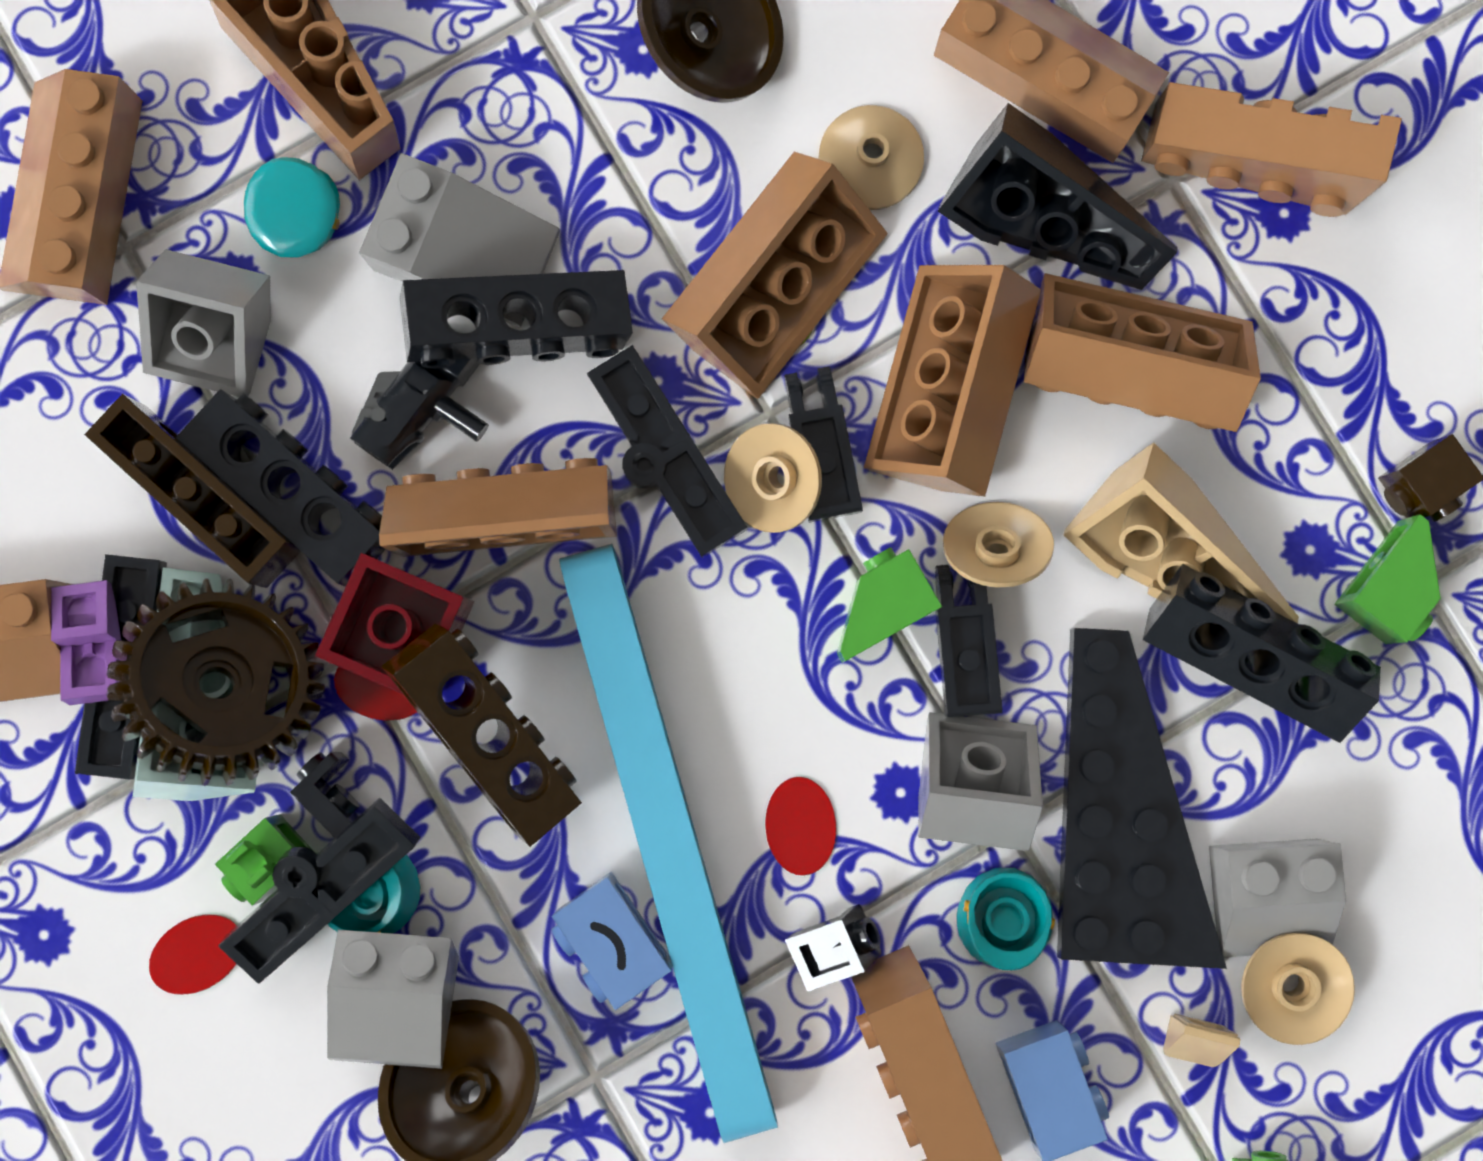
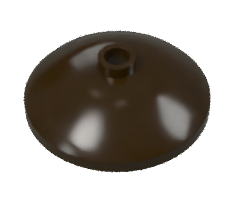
[637,0,784,103]
[378,999,540,1161]

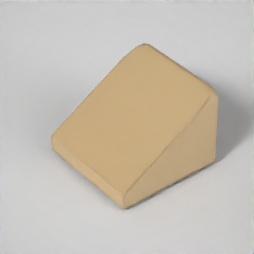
[1163,1013,1241,1067]

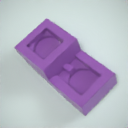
[51,580,121,705]

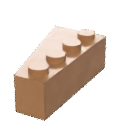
[209,0,401,181]
[1141,82,1402,217]
[851,945,1002,1161]

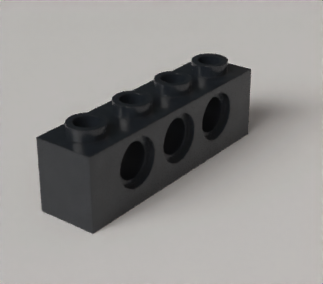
[400,270,633,368]
[175,389,386,587]
[1142,564,1381,743]

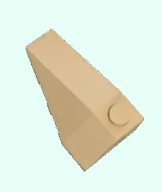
[1063,442,1299,624]

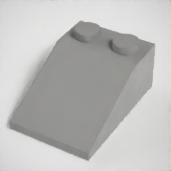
[359,153,560,328]

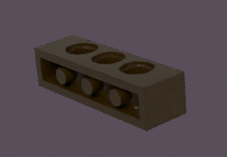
[84,393,301,588]
[381,623,582,847]

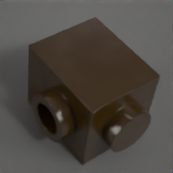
[1378,433,1483,522]

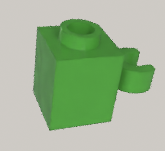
[215,814,313,906]

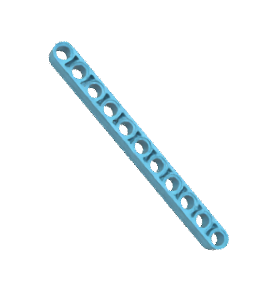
[559,544,778,1143]

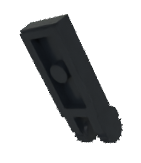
[784,366,863,523]
[935,565,1002,718]

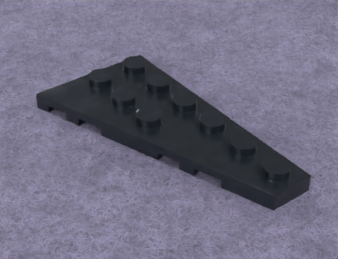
[1057,628,1227,969]

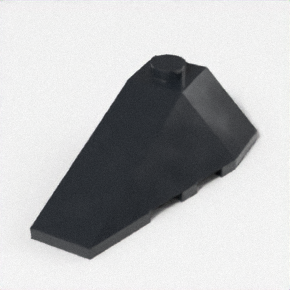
[938,103,1177,290]

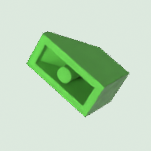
[1334,514,1441,644]
[837,547,942,663]

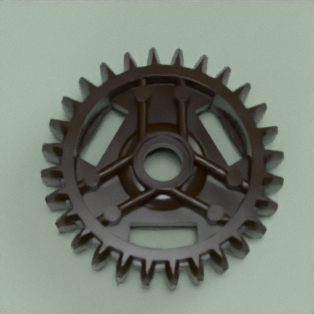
[106,578,325,786]

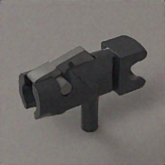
[350,358,489,470]

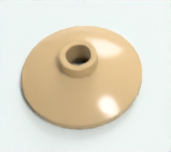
[818,105,924,210]
[724,423,822,533]
[943,502,1054,587]
[1241,933,1355,1045]

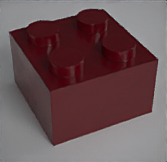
[315,553,475,694]

